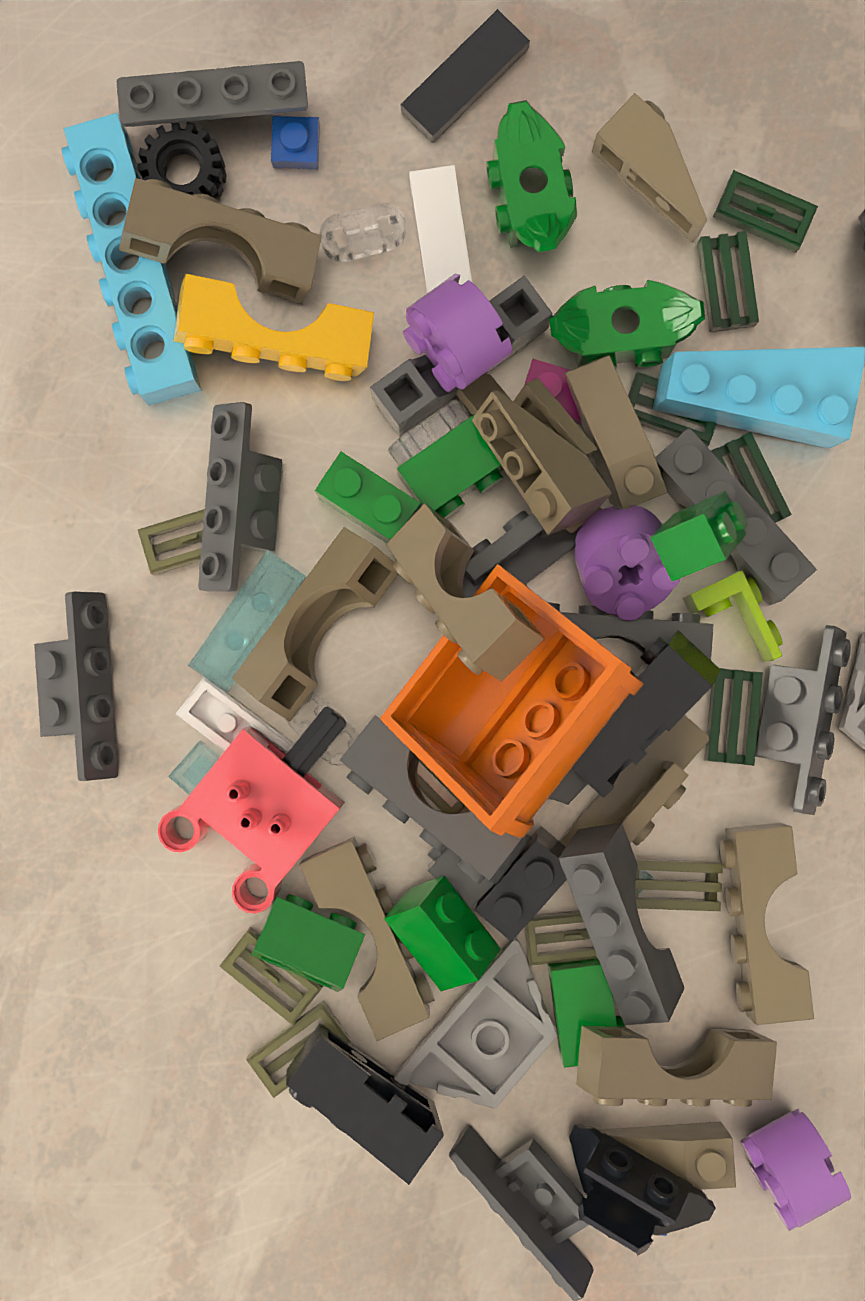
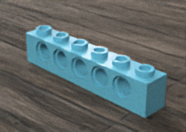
[61,113,202,406]

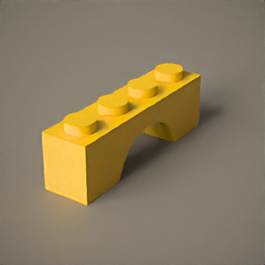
[173,274,374,381]

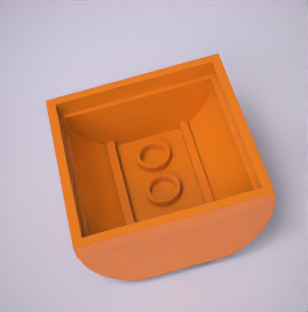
[380,564,644,838]

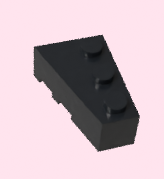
[572,630,721,798]
[286,1023,444,1185]

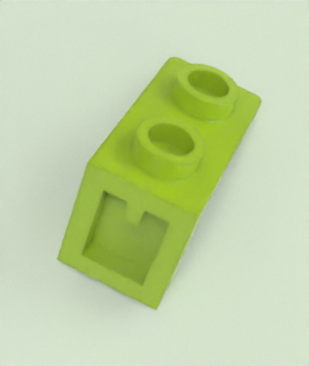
[683,570,783,662]

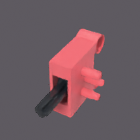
[158,706,347,914]

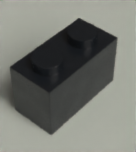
[474,826,567,942]

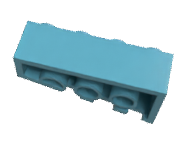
[652,347,865,449]

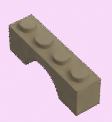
[119,178,322,304]
[386,504,545,682]
[232,527,399,722]
[720,823,814,1025]
[299,836,435,1041]
[576,1026,777,1107]

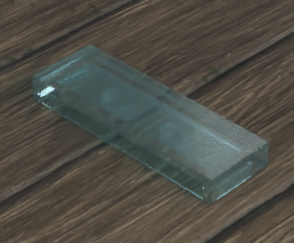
[188,550,306,692]

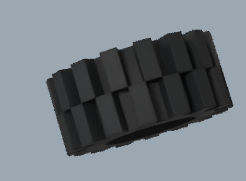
[137,122,227,197]

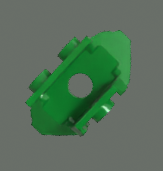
[486,100,577,252]
[549,280,705,369]

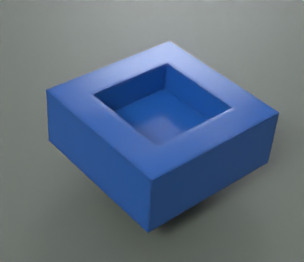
[271,116,320,169]

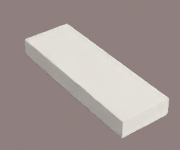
[409,165,472,293]
[176,677,295,754]

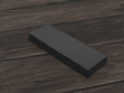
[400,9,530,142]

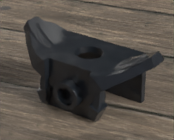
[569,1124,716,1256]

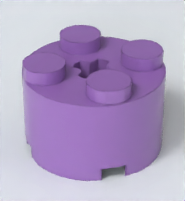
[403,273,512,392]
[574,505,681,621]
[740,1109,851,1231]

